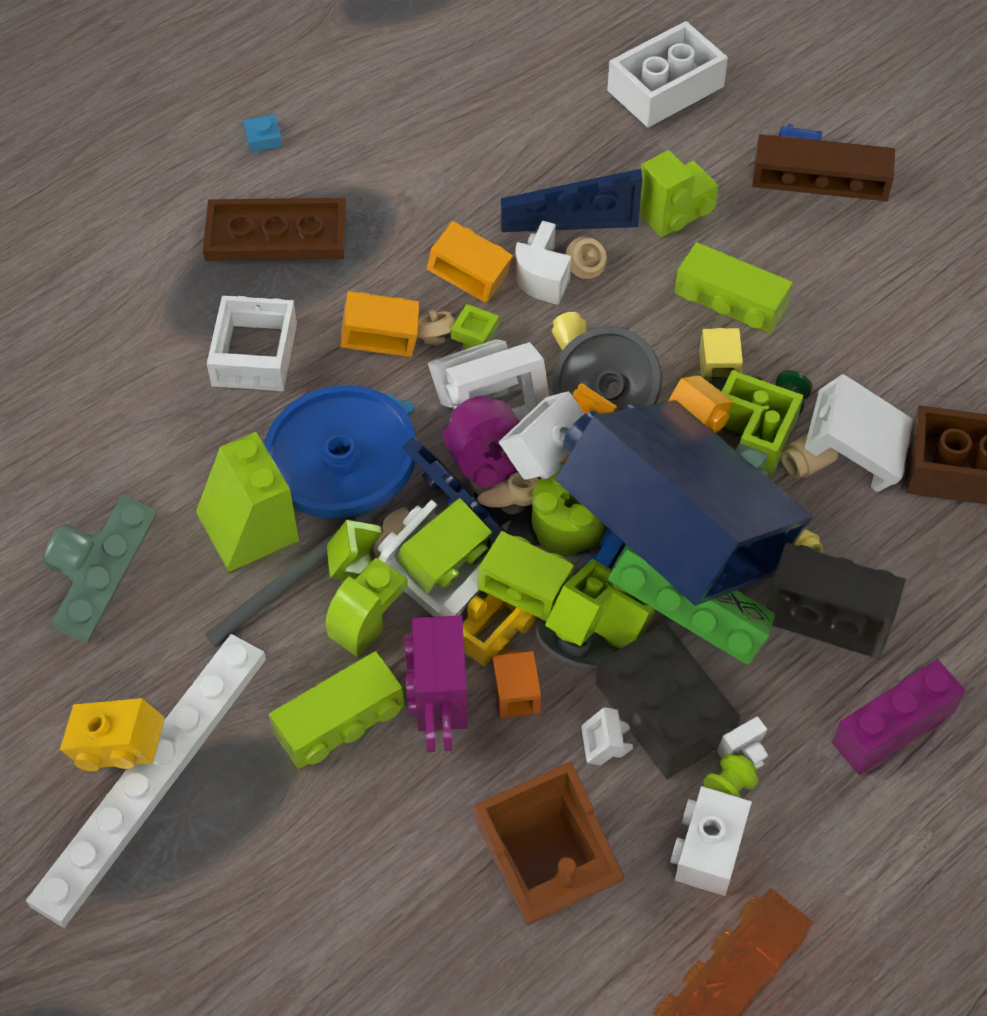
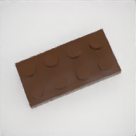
[203,198,346,261]

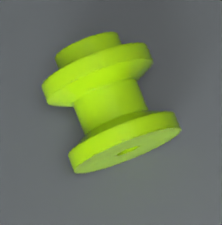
[703,754,758,798]

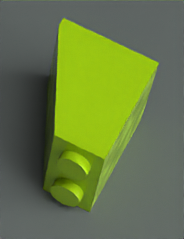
[196,432,299,573]

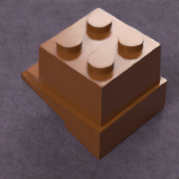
[474,761,624,926]

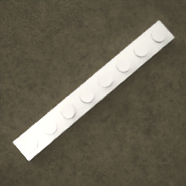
[26,634,266,928]

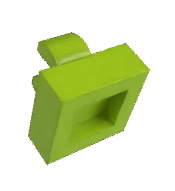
[451,304,499,349]

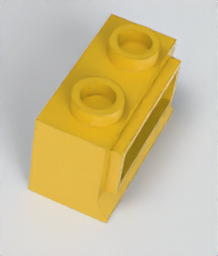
[463,594,536,667]

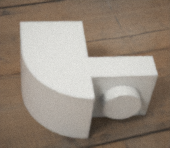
[515,221,571,305]

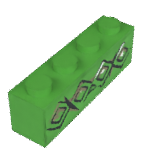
[607,544,775,665]

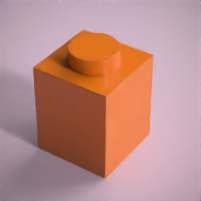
[493,650,541,719]

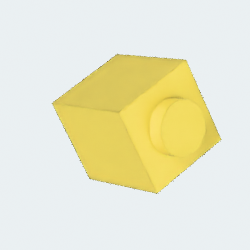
[699,328,743,381]

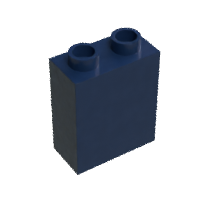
[555,400,813,606]

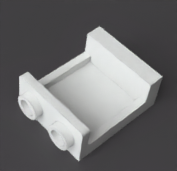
[804,374,914,492]
[377,500,485,617]

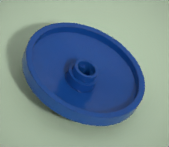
[264,385,416,519]

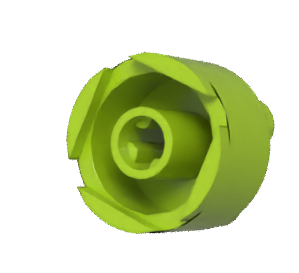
[532,463,608,557]

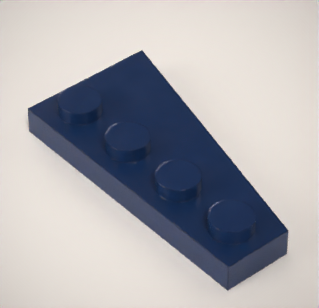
[501,169,643,232]
[402,437,508,544]

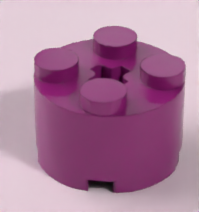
[443,396,520,488]

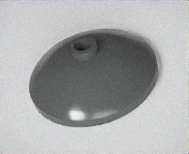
[552,326,662,411]

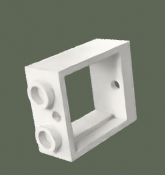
[207,296,297,391]
[444,342,549,422]

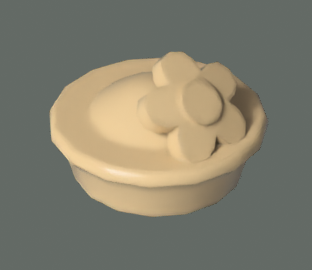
[565,237,607,279]
[417,310,456,346]

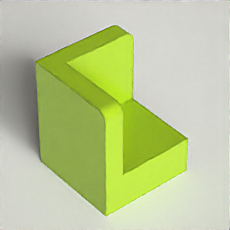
[327,520,382,581]

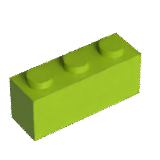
[674,242,793,334]
[269,651,404,770]

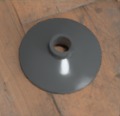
[536,619,614,669]

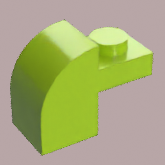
[326,557,408,658]

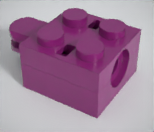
[404,615,468,752]

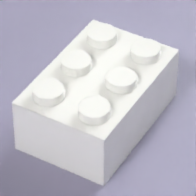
[607,21,728,128]

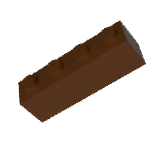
[752,134,895,202]

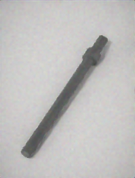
[205,498,395,646]

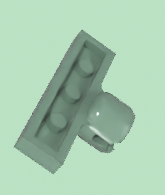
[43,494,157,644]

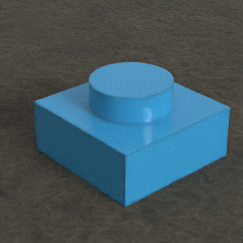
[243,114,283,152]

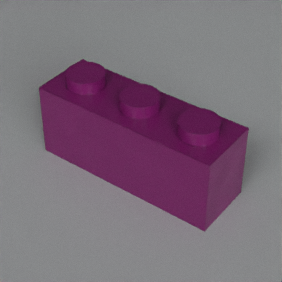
[832,659,965,775]

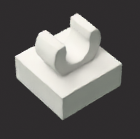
[581,707,633,766]
[716,716,768,769]

